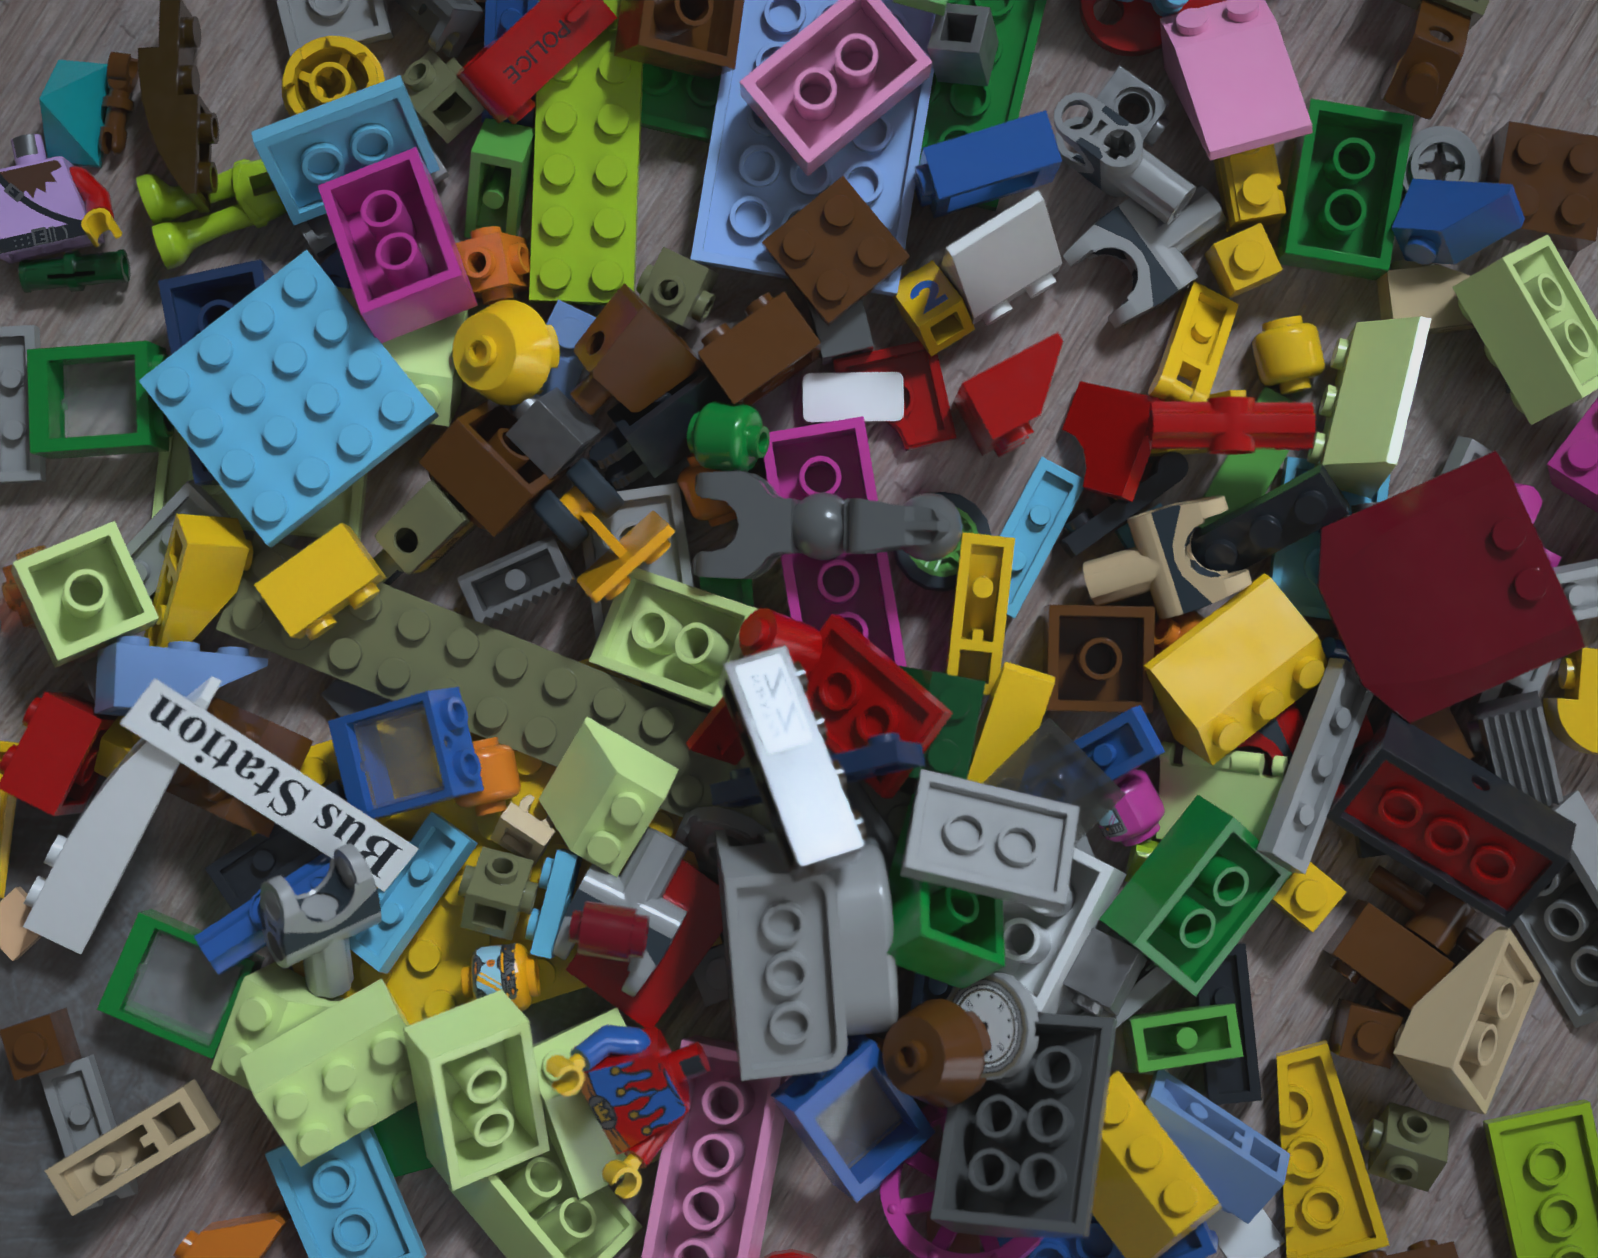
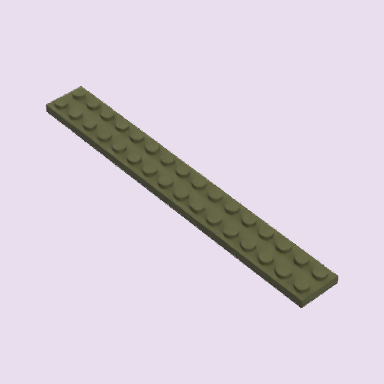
[216,532,911,842]

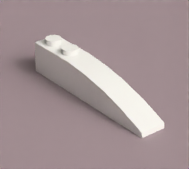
[23,676,222,954]

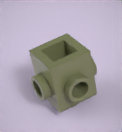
[401,49,485,144]
[636,247,719,331]
[458,847,539,941]
[1363,1102,1450,1192]

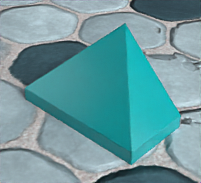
[39,59,109,168]

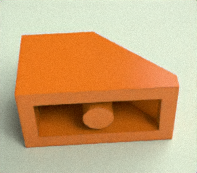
[173,1210,291,1258]

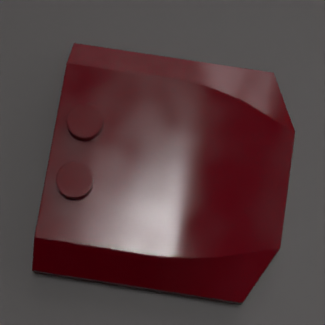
[1317,451,1585,723]

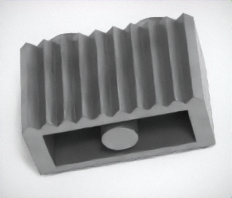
[457,535,577,626]
[1467,690,1564,806]

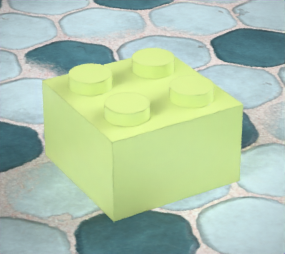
[11,521,159,668]

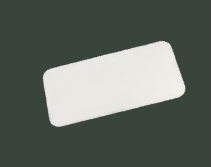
[802,372,904,422]

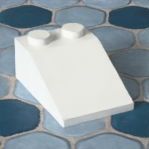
[940,191,1063,326]

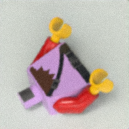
[0,134,122,264]

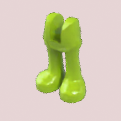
[136,159,287,270]

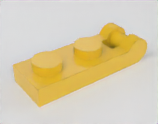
[1148,281,1239,402]

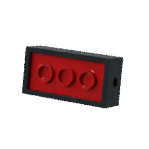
[1327,713,1576,929]

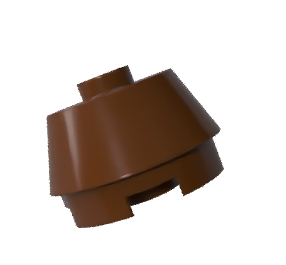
[883,999,991,1108]

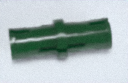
[18,249,131,293]

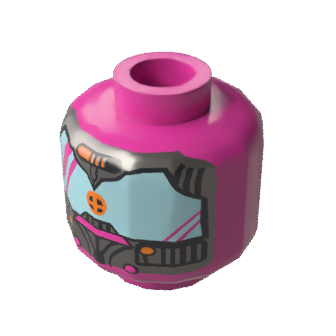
[1088,769,1165,847]

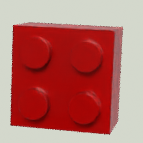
[0,692,118,816]

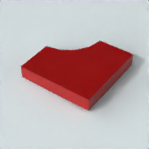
[833,341,957,451]
[1062,381,1165,502]

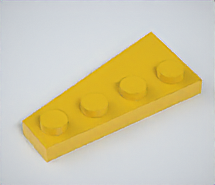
[1276,1040,1389,1258]

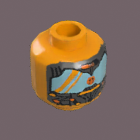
[461,943,541,1011]

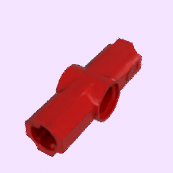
[1148,396,1315,455]

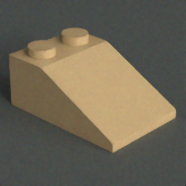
[1394,926,1541,1115]

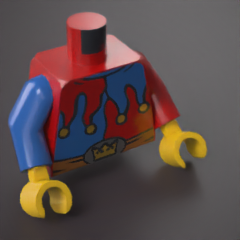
[546,1025,710,1199]

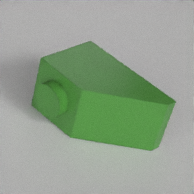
[464,118,535,238]
[1122,1003,1244,1073]

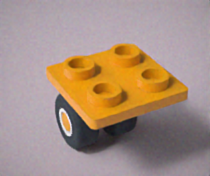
[531,458,675,603]

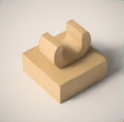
[490,794,555,867]

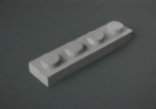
[1257,658,1373,874]

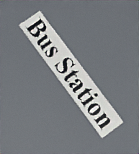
[120,678,419,892]

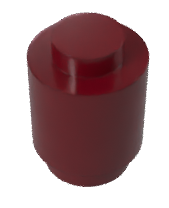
[569,901,650,962]

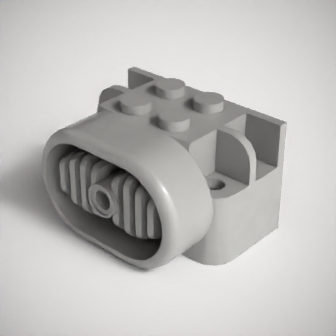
[714,829,898,1081]

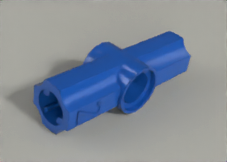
[194,853,332,976]

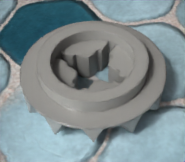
[1402,126,1481,192]

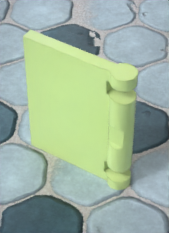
[1156,741,1288,840]

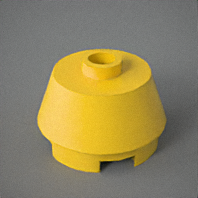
[281,36,385,117]
[452,300,560,406]

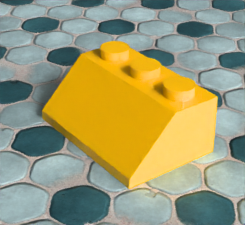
[1144,573,1328,766]
[1091,1071,1222,1258]

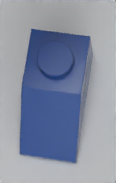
[1391,179,1525,265]

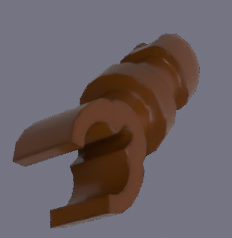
[99,52,139,156]

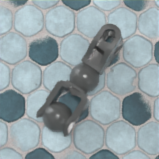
[694,471,963,579]

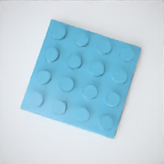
[139,249,439,548]

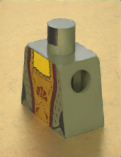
[373,480,478,586]

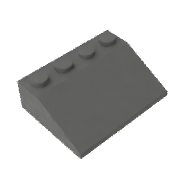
[930,1013,1117,1237]

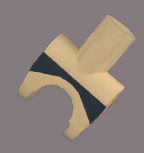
[1083,495,1252,619]

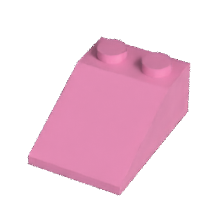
[1160,0,1312,160]

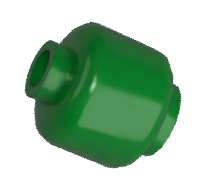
[687,401,770,472]

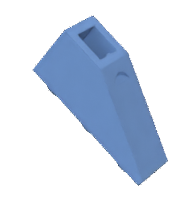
[95,636,268,716]

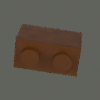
[1322,899,1455,1015]

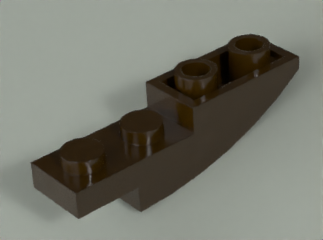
[138,0,219,212]

